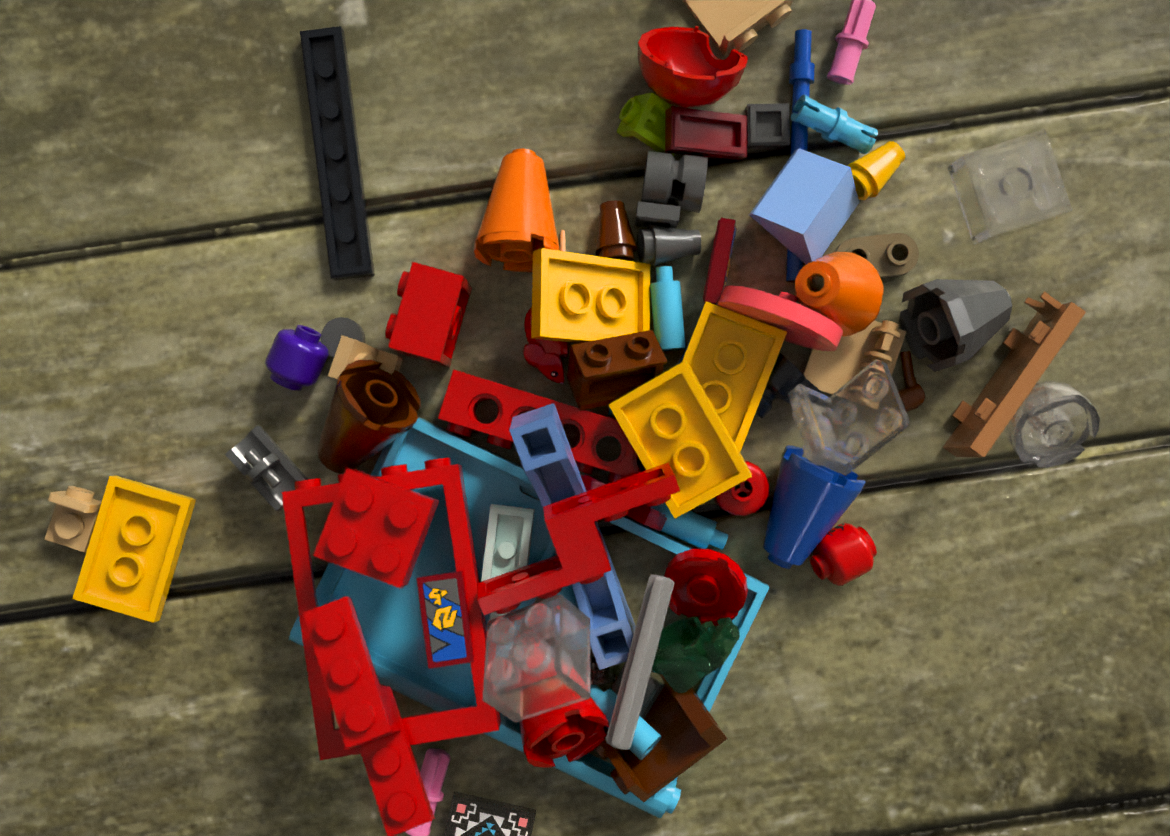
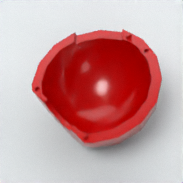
[638,26,748,108]

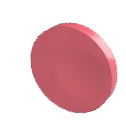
[717,285,843,351]

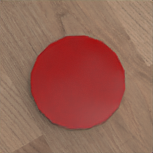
[664,549,748,626]

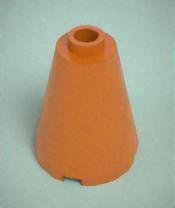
[474,148,560,272]
[795,252,884,336]

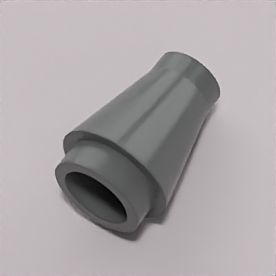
[637,224,701,266]

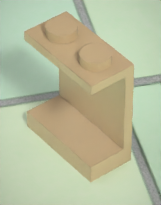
[682,0,793,56]

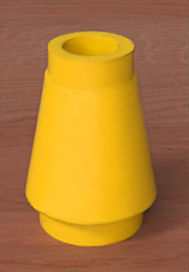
[848,141,905,200]

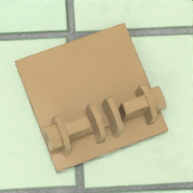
[803,320,907,411]

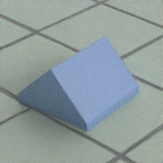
[749,148,859,265]

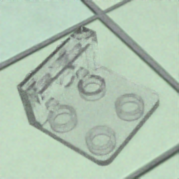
[788,359,909,476]

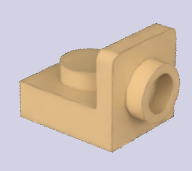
[328,335,402,380]
[44,486,101,552]

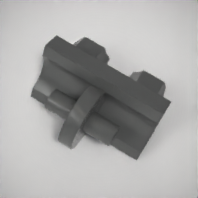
[225,425,308,511]

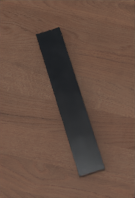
[300,26,375,281]

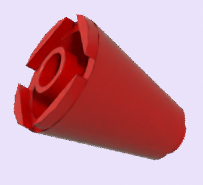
[512,640,609,768]

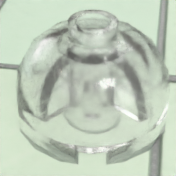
[1005,381,1100,468]

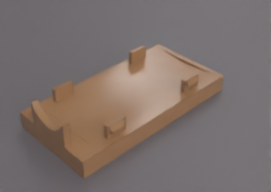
[943,292,1086,458]

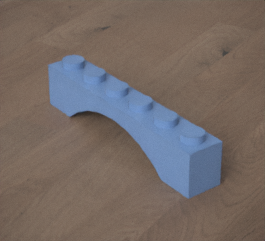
[509,403,636,670]

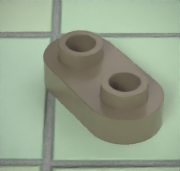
[834,233,919,279]

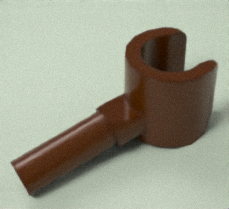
[895,351,925,413]

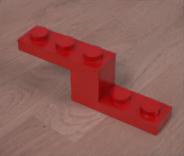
[477,463,680,615]
[303,596,435,836]

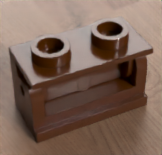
[567,330,667,411]

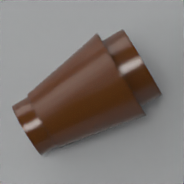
[595,200,637,261]

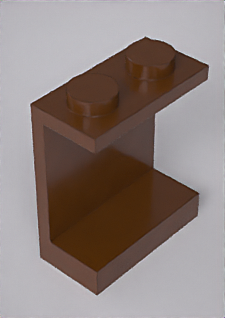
[595,658,728,802]

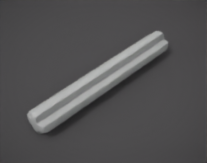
[606,575,674,750]

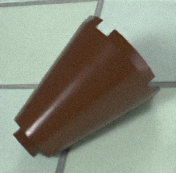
[317,360,421,474]

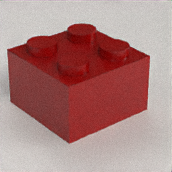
[385,262,472,368]
[313,468,439,588]

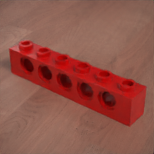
[438,369,642,482]

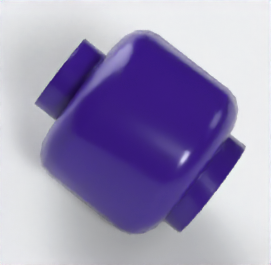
[265,325,329,391]

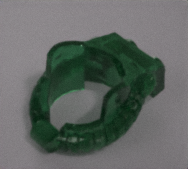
[651,616,740,693]

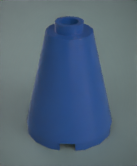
[763,445,866,569]

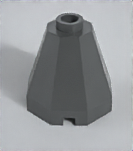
[899,279,1012,372]

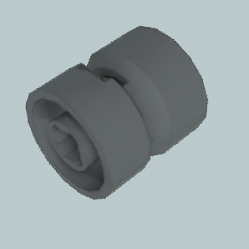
[641,150,708,213]

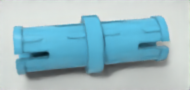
[791,95,878,154]

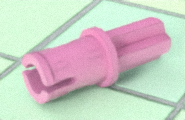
[827,0,876,85]
[405,748,450,836]

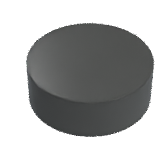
[321,317,365,358]

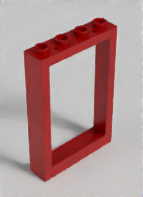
[282,457,501,760]

